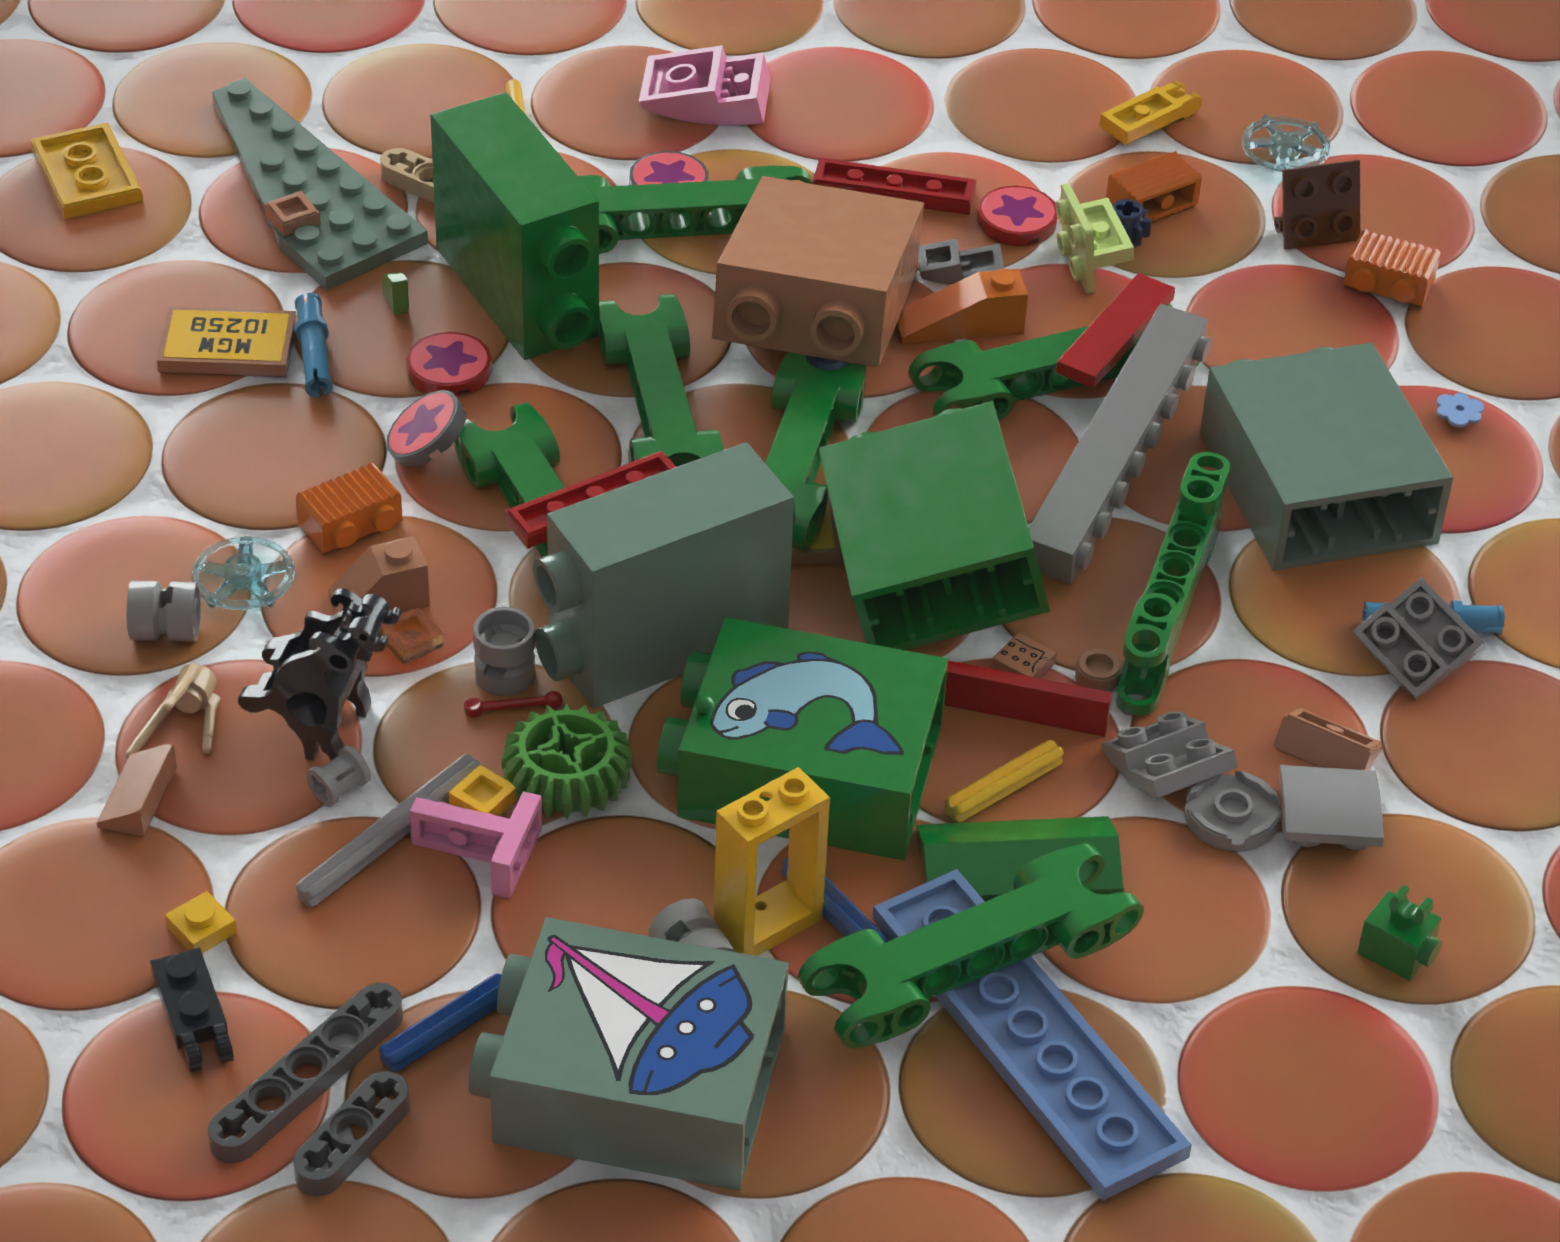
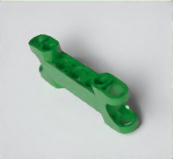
[578,165,812,254]
[599,294,724,467]
[908,304,1200,421]
[765,352,866,550]
[454,402,565,564]
[1116,452,1230,716]
[798,844,1144,1049]

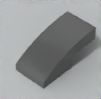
[918,239,1004,284]

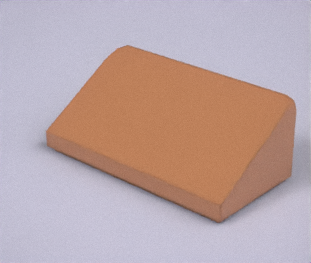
[1275,708,1384,770]
[96,744,177,837]

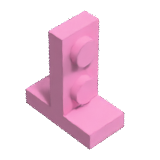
[410,791,542,899]

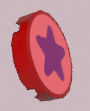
[977,185,1058,246]
[406,331,492,397]

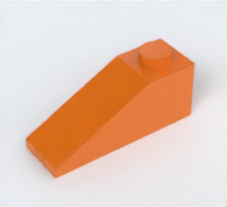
[896,269,1028,344]

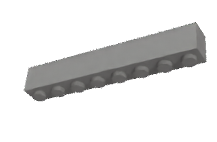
[1029,304,1212,584]

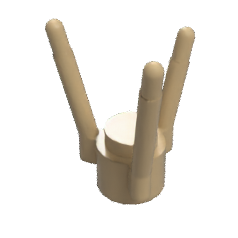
[125,663,221,759]

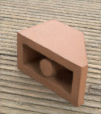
[328,536,430,614]

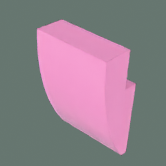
[639,45,771,125]

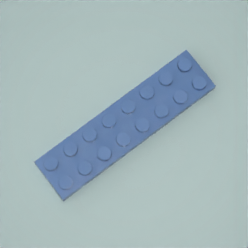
[872,869,1192,1201]

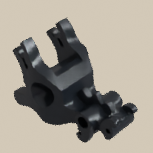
[238,588,402,761]

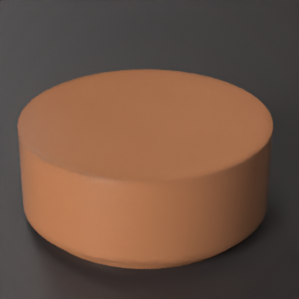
[1075,649,1123,692]

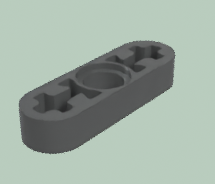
[294,1071,409,1196]

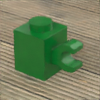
[1357,885,1442,981]

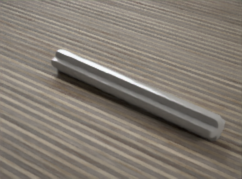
[295,754,481,907]

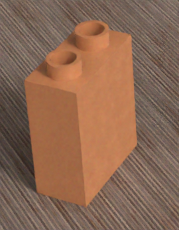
[712,176,924,368]

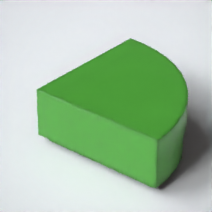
[382,272,409,315]

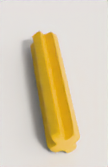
[944,740,1064,823]

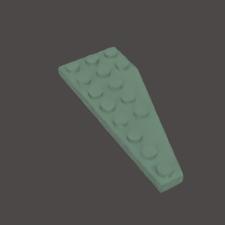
[212,78,428,290]

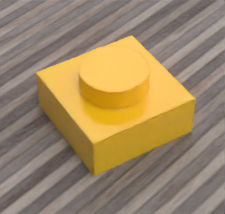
[448,765,518,816]
[165,891,237,953]

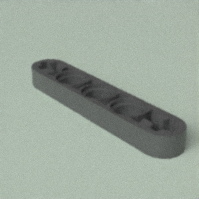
[208,983,403,1163]

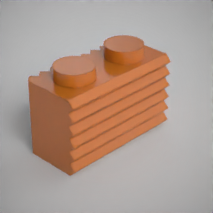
[1106,151,1202,221]
[1343,229,1441,307]
[295,462,403,554]

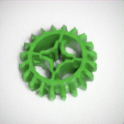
[501,703,632,819]

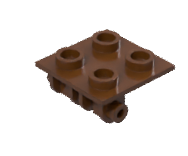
[1274,160,1361,249]

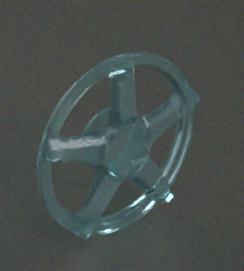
[1242,114,1330,172]
[191,536,295,610]

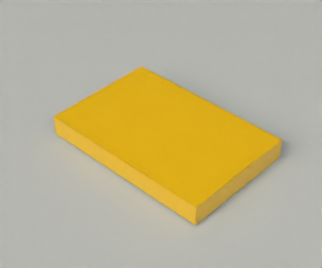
[30,123,143,219]

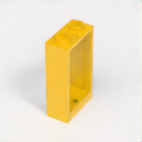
[713,767,830,956]

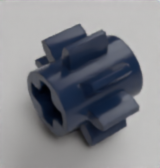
[1112,199,1152,248]

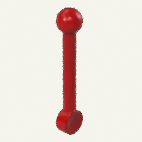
[464,690,563,717]

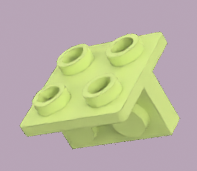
[1056,183,1134,294]

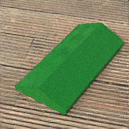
[916,816,1124,902]

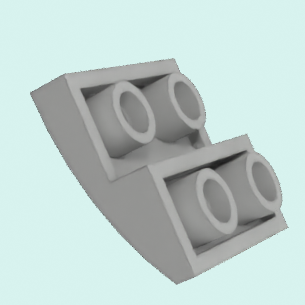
[1352,577,1485,700]
[1101,711,1237,798]
[1278,765,1384,850]

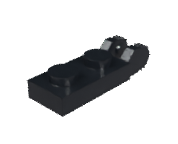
[150,947,234,1072]

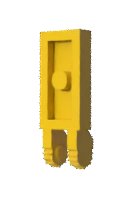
[1099,80,1203,145]

